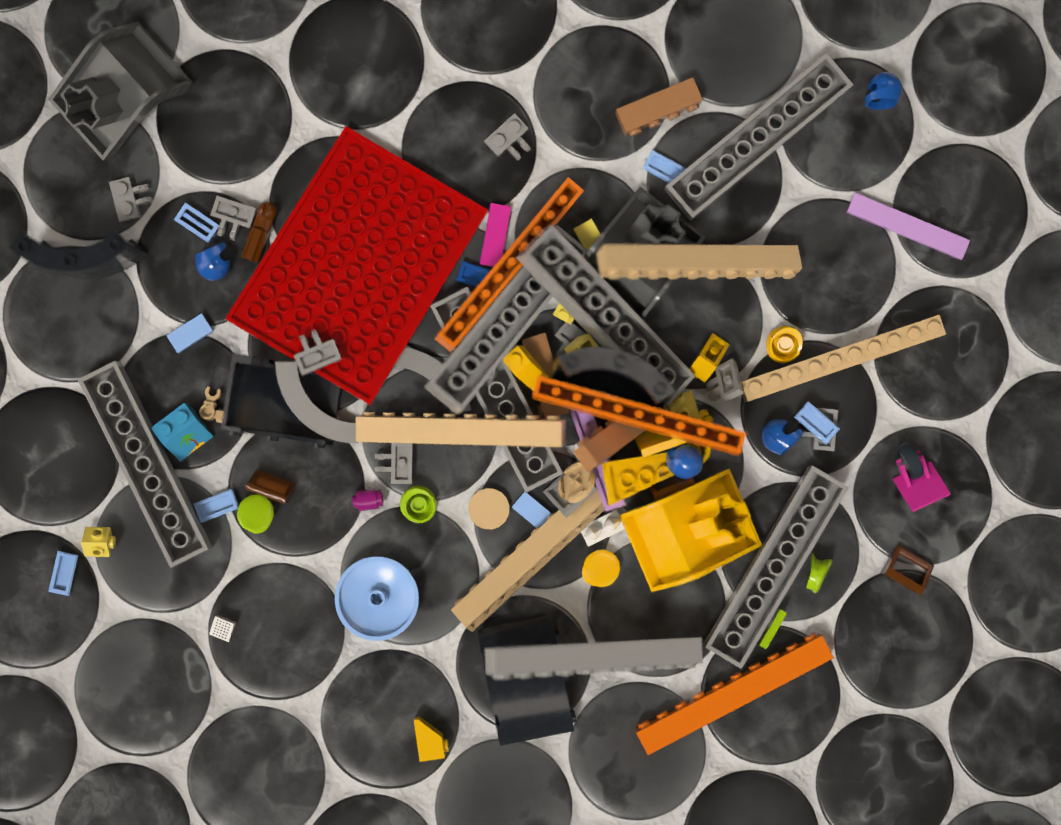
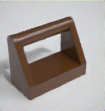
[245,469,296,504]
[649,475,695,501]
[881,544,934,595]

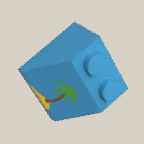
[151,403,214,462]

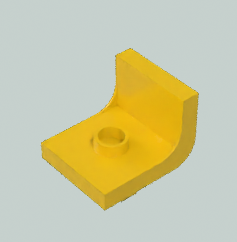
[619,469,762,592]

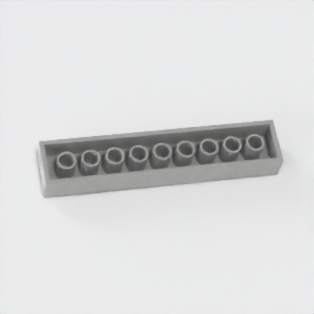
[664,53,853,221]
[424,225,588,414]
[516,225,695,406]
[430,287,563,493]
[77,361,213,568]
[703,465,849,669]
[485,637,703,679]

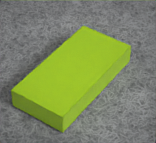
[757,608,787,649]

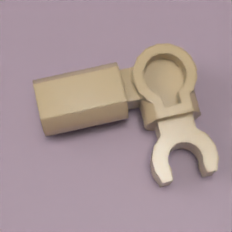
[199,386,224,423]

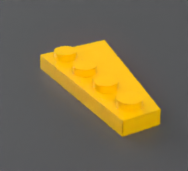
[601,452,674,505]

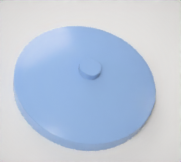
[335,556,419,641]

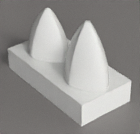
[581,510,625,546]

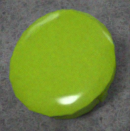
[400,486,437,523]
[237,494,274,534]
[806,553,833,594]

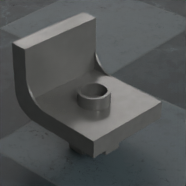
[48,22,193,161]
[584,187,706,320]

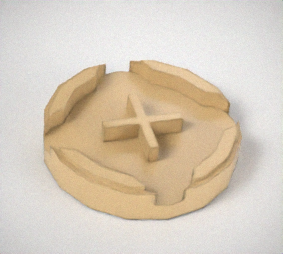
[558,462,595,503]
[468,488,510,530]

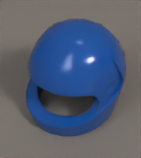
[864,72,902,110]
[195,242,230,281]
[761,419,804,456]
[666,443,703,479]

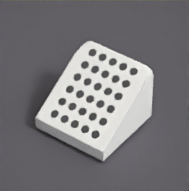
[210,615,237,642]

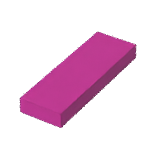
[480,203,511,267]

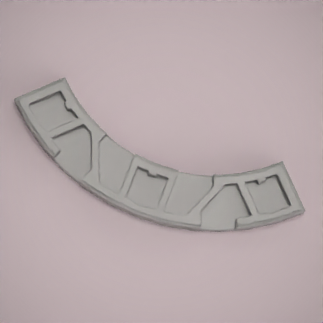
[394,347,472,414]
[275,361,359,444]

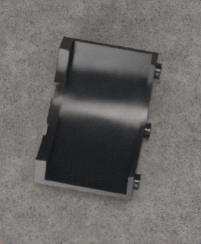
[9,230,147,279]
[549,347,675,410]
[221,353,341,449]
[477,615,577,746]

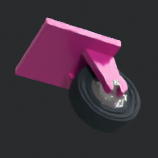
[893,442,951,512]

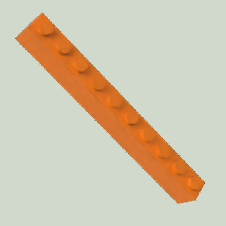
[435,177,584,352]
[533,375,746,456]
[635,633,834,755]

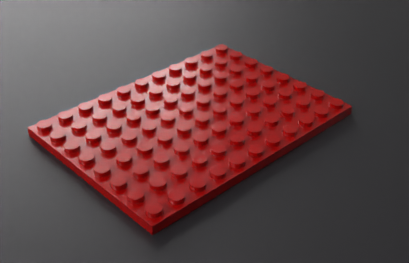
[225,126,488,406]

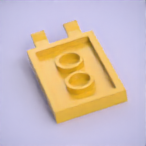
[634,410,713,457]

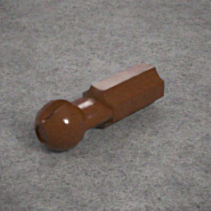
[241,201,277,263]

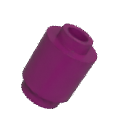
[352,488,384,512]

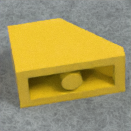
[689,333,730,382]
[503,345,549,391]
[414,716,449,762]

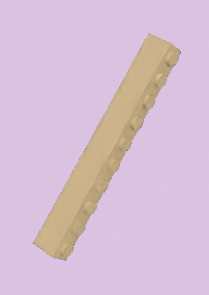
[597,244,802,279]
[741,315,946,402]
[356,411,566,447]
[451,483,605,632]

